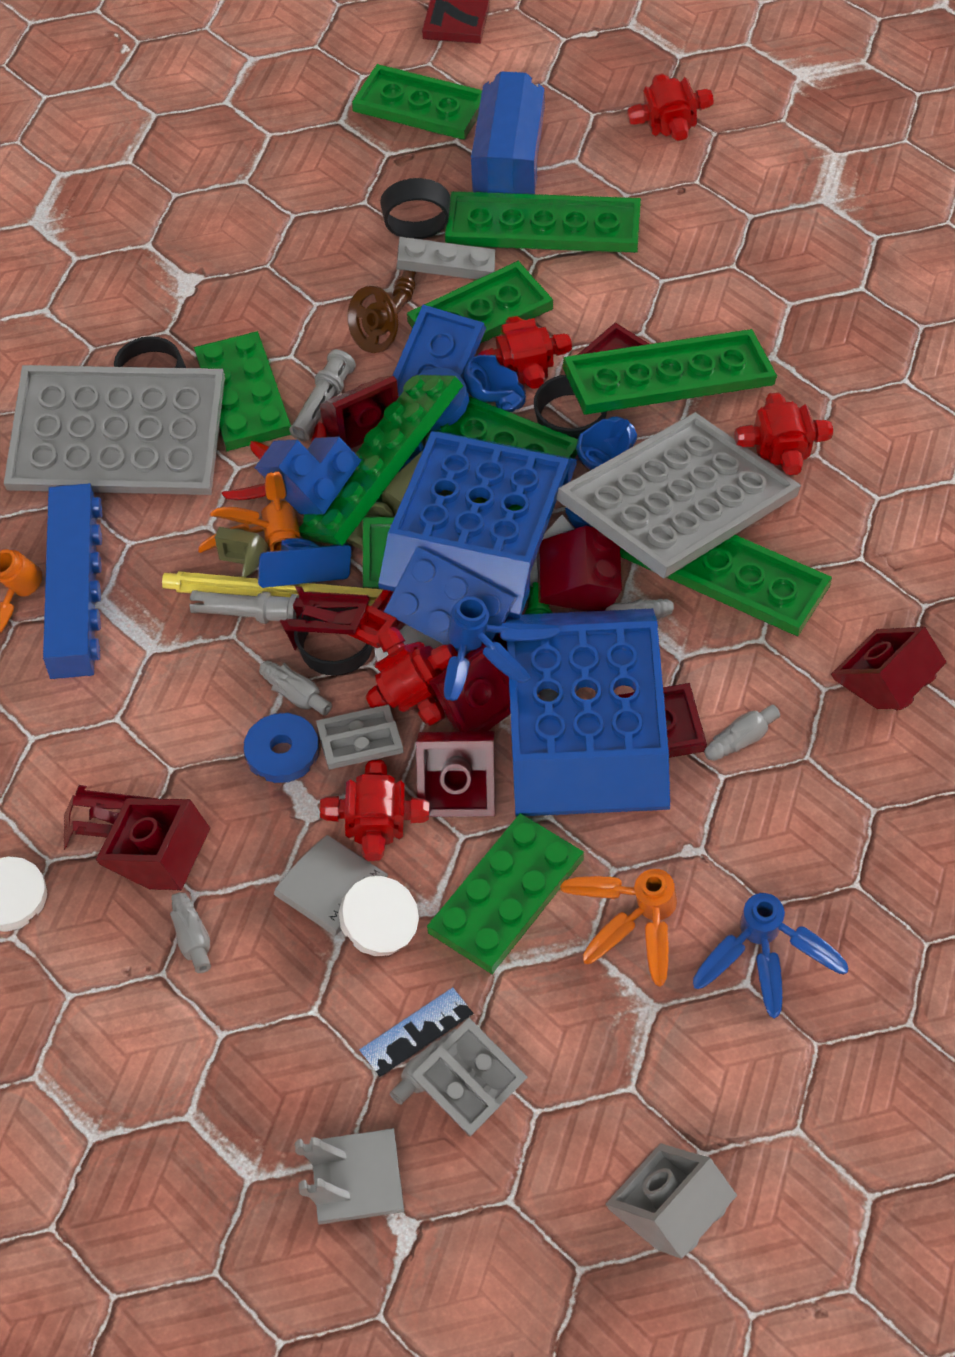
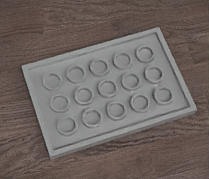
[4,365,225,495]
[556,412,801,579]

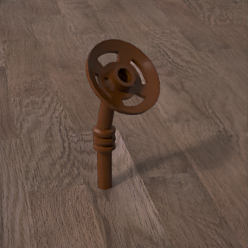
[347,270,416,353]

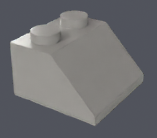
[605,1143,737,1259]

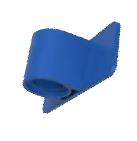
[258,538,351,588]

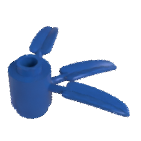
[443,596,561,701]
[693,893,848,1019]

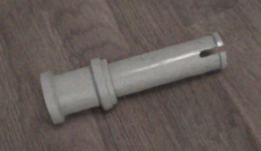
[289,349,356,441]
[189,590,299,624]

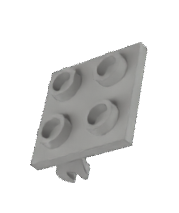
[295,1128,404,1225]

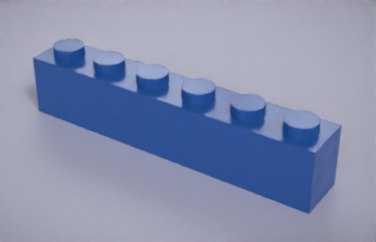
[43,483,102,679]

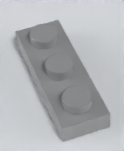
[396,237,495,280]

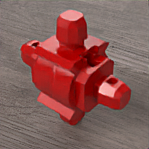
[627,73,714,141]
[477,316,572,389]
[734,392,833,475]
[366,627,458,727]
[320,759,429,861]

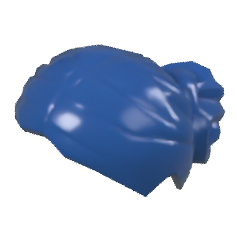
[463,355,526,412]
[576,416,637,470]

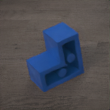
[254,437,361,514]

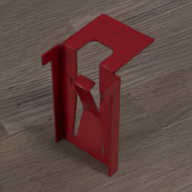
[280,586,370,651]
[64,785,157,850]

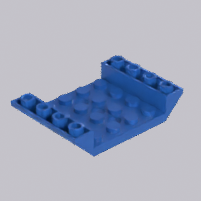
[378,431,577,619]
[506,608,670,817]

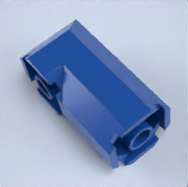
[471,71,545,194]

